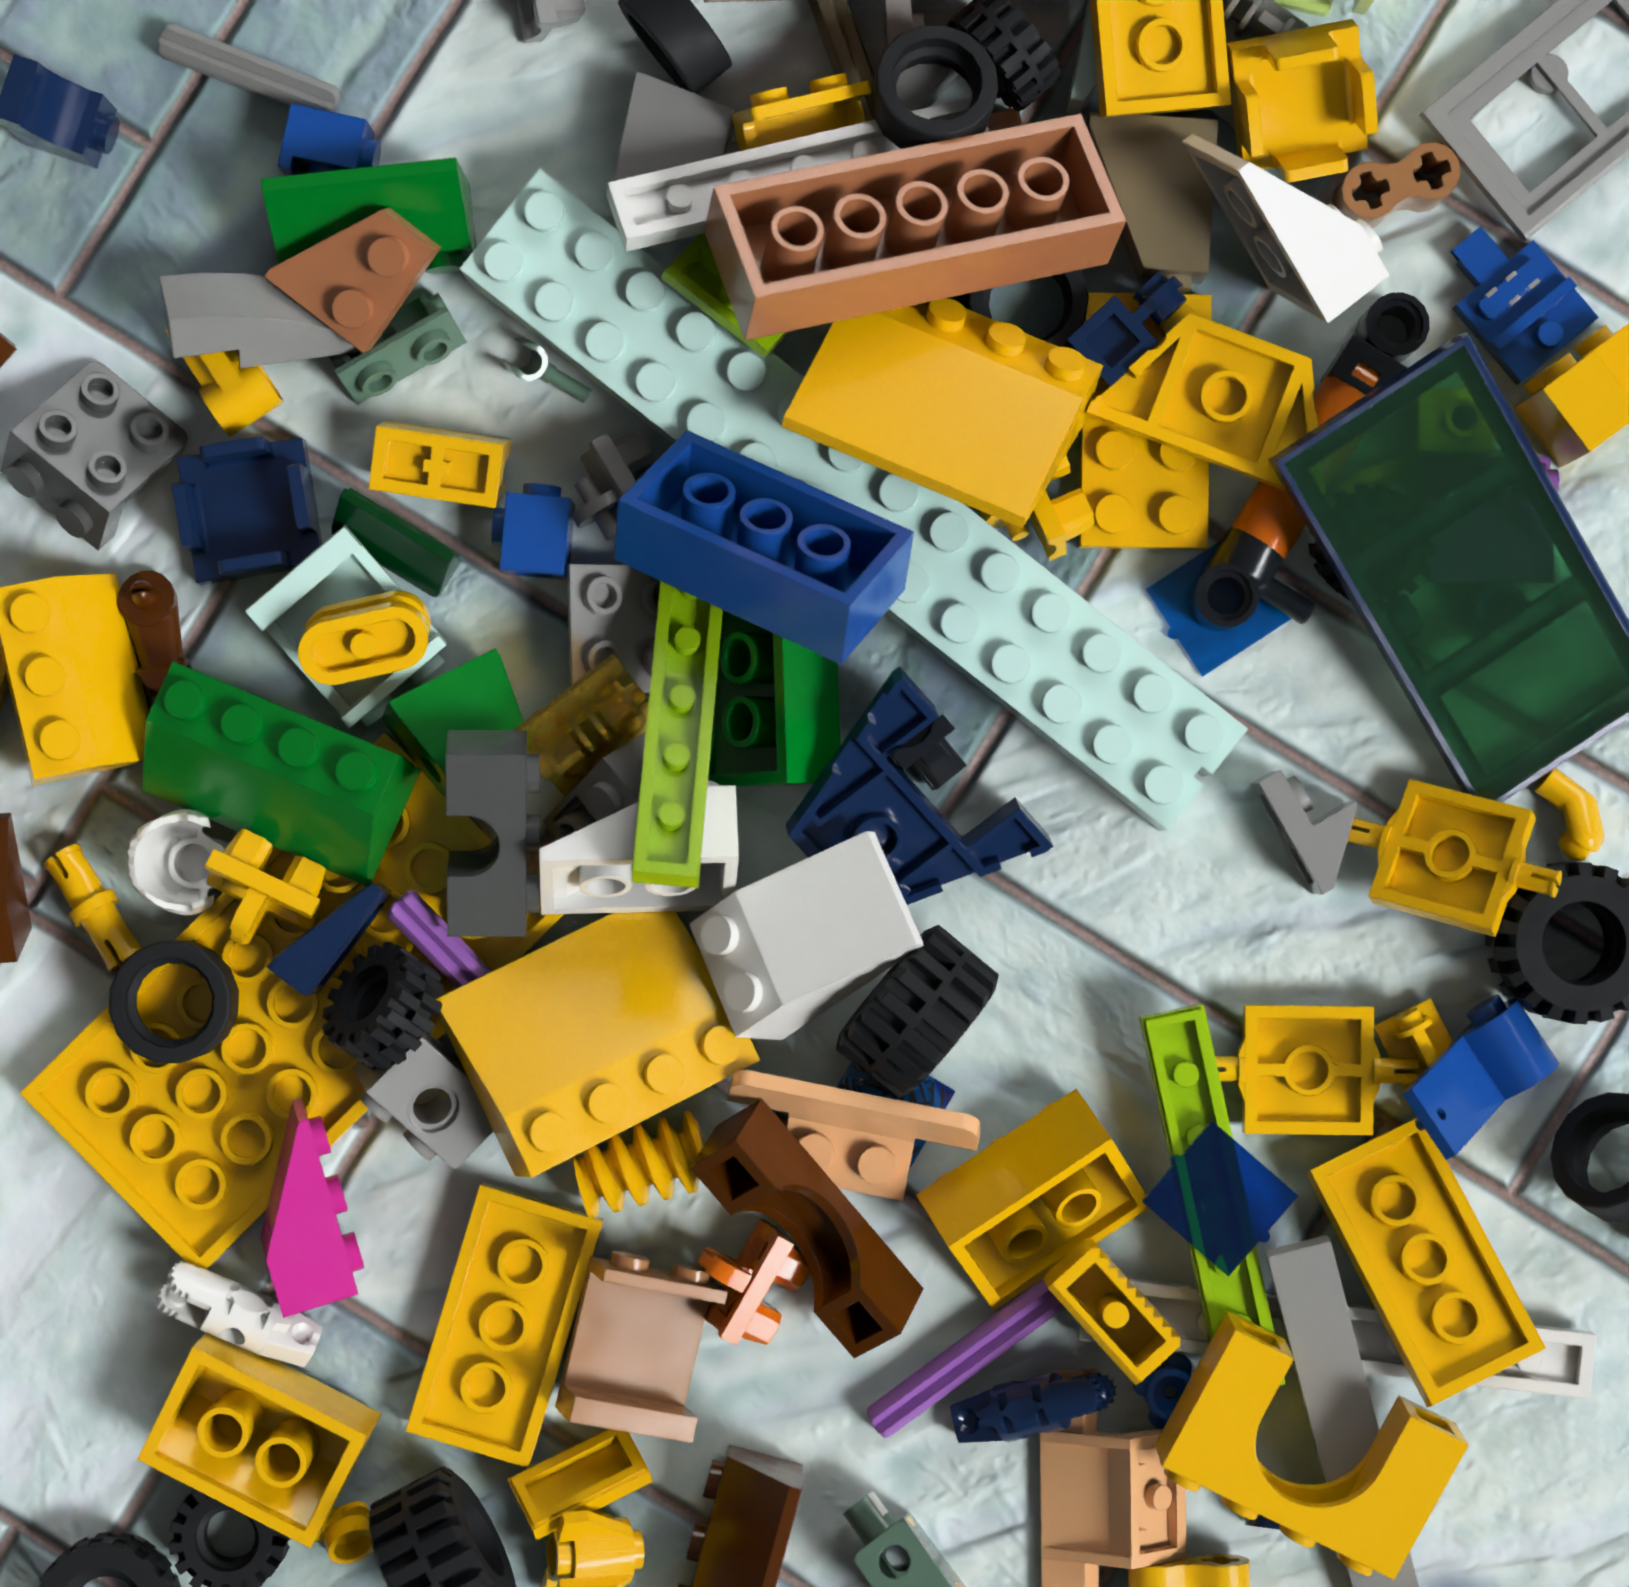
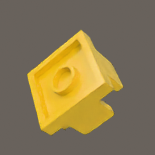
[1226,19,1378,183]

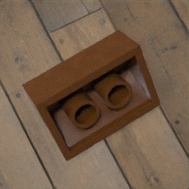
[678,1444,803,1587]

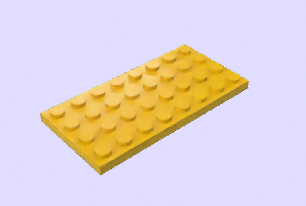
[20,732,566,1270]

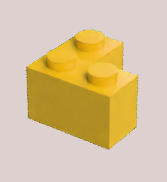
[1514,323,1629,468]

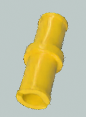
[43,843,144,973]

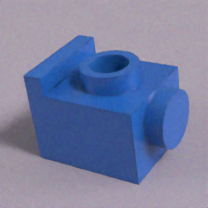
[277,103,381,176]

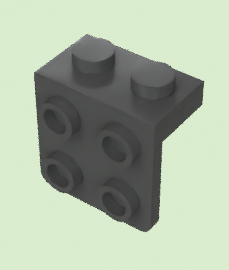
[1,362,188,551]

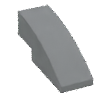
[159,273,361,368]

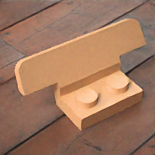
[727,1070,981,1201]
[1040,1368,1187,1587]

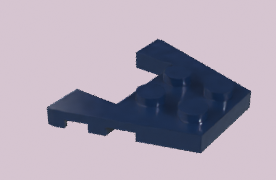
[785,666,1054,905]

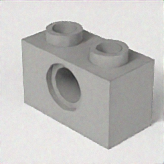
[353,1031,494,1170]

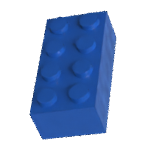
[614,430,914,665]

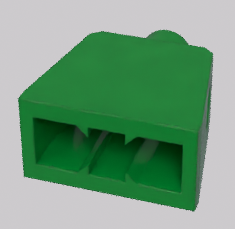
[382,648,531,797]

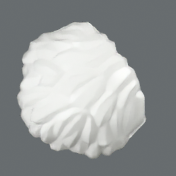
[126,809,229,916]

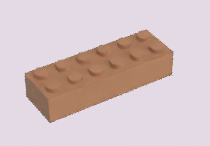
[704,114,1127,341]

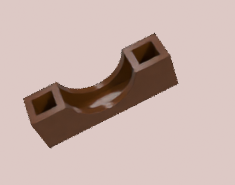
[690,1099,924,1358]

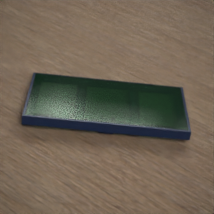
[1268,332,1629,802]

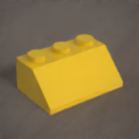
[0,573,149,787]
[916,1088,1153,1311]
[137,1333,382,1548]

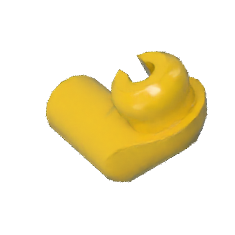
[1534,767,1605,861]

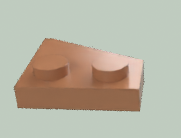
[264,207,441,353]

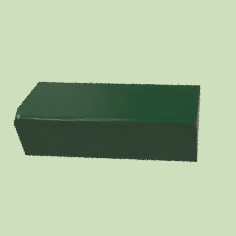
[331,487,462,597]

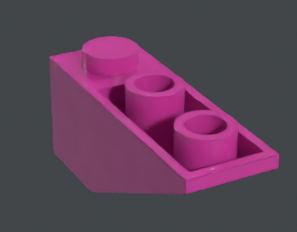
[260,1098,365,1318]

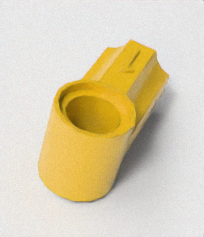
[165,328,284,437]

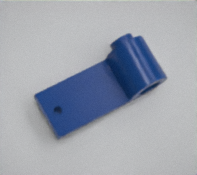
[1402,994,1560,1160]

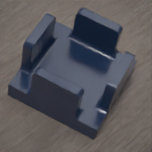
[172,436,323,585]

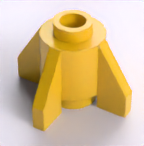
[540,1509,644,1587]

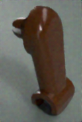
[118,571,192,698]

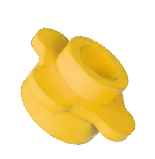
[315,1501,374,1564]

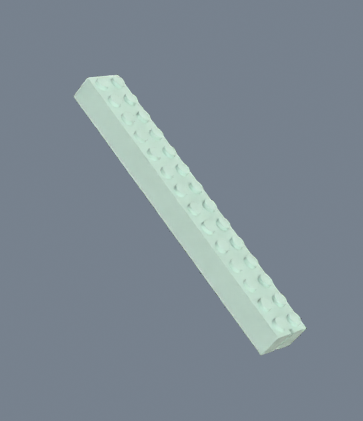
[459,168,1248,831]

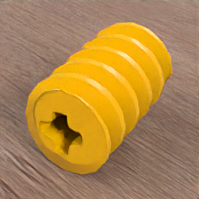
[573,1111,705,1219]

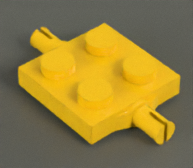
[1347,779,1562,937]
[1215,1004,1419,1135]

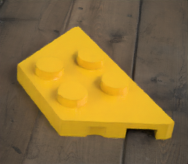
[1086,313,1324,496]

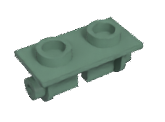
[328,293,467,405]

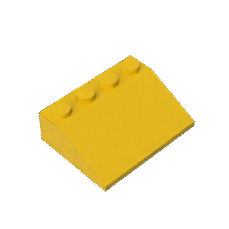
[781,298,1104,529]
[436,912,761,1178]

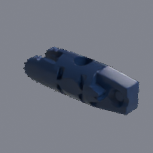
[950,1371,1117,1443]

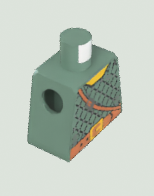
[843,1491,966,1587]

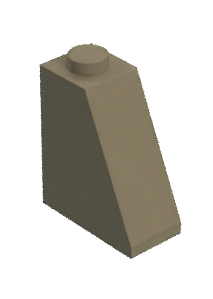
[1086,111,1218,293]

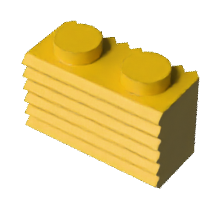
[1042,1239,1181,1385]

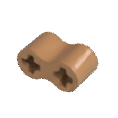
[1332,142,1461,228]

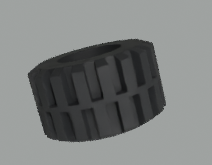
[1485,862,1629,1024]
[835,925,999,1099]
[369,1466,516,1587]

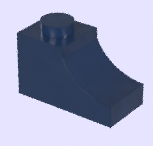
[0,54,120,169]

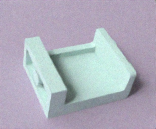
[245,525,446,728]

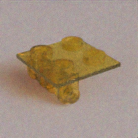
[512,654,649,797]

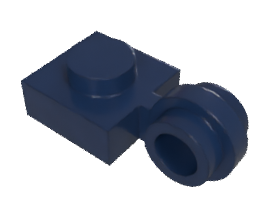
[1067,271,1187,387]

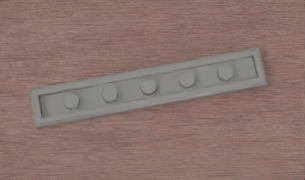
[1265,1235,1419,1587]

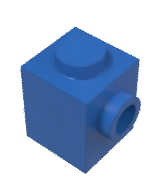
[491,483,575,580]

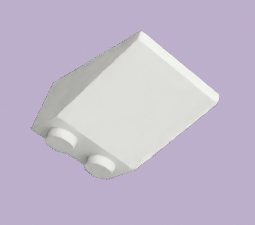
[1182,133,1389,323]
[539,780,739,915]
[689,831,924,1040]

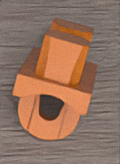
[697,1218,810,1346]

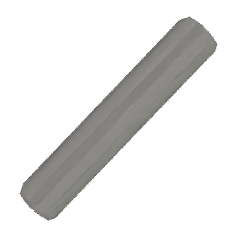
[157,23,341,112]

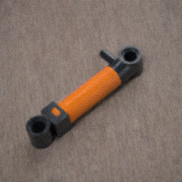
[1188,292,1430,632]

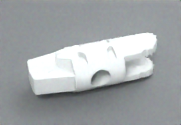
[154,1261,322,1367]

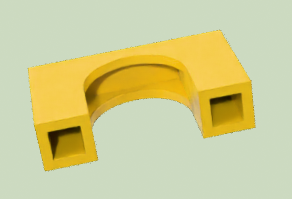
[1155,1311,1469,1580]

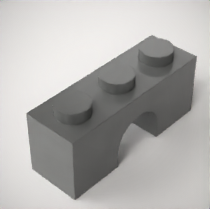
[446,730,540,937]

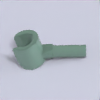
[502,337,591,403]

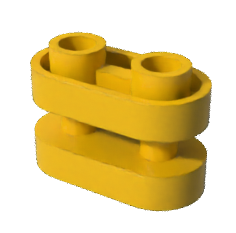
[298,590,431,685]

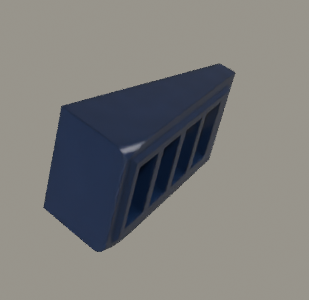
[266,883,392,996]

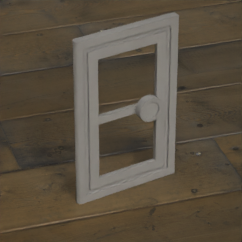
[1419,0,1629,241]

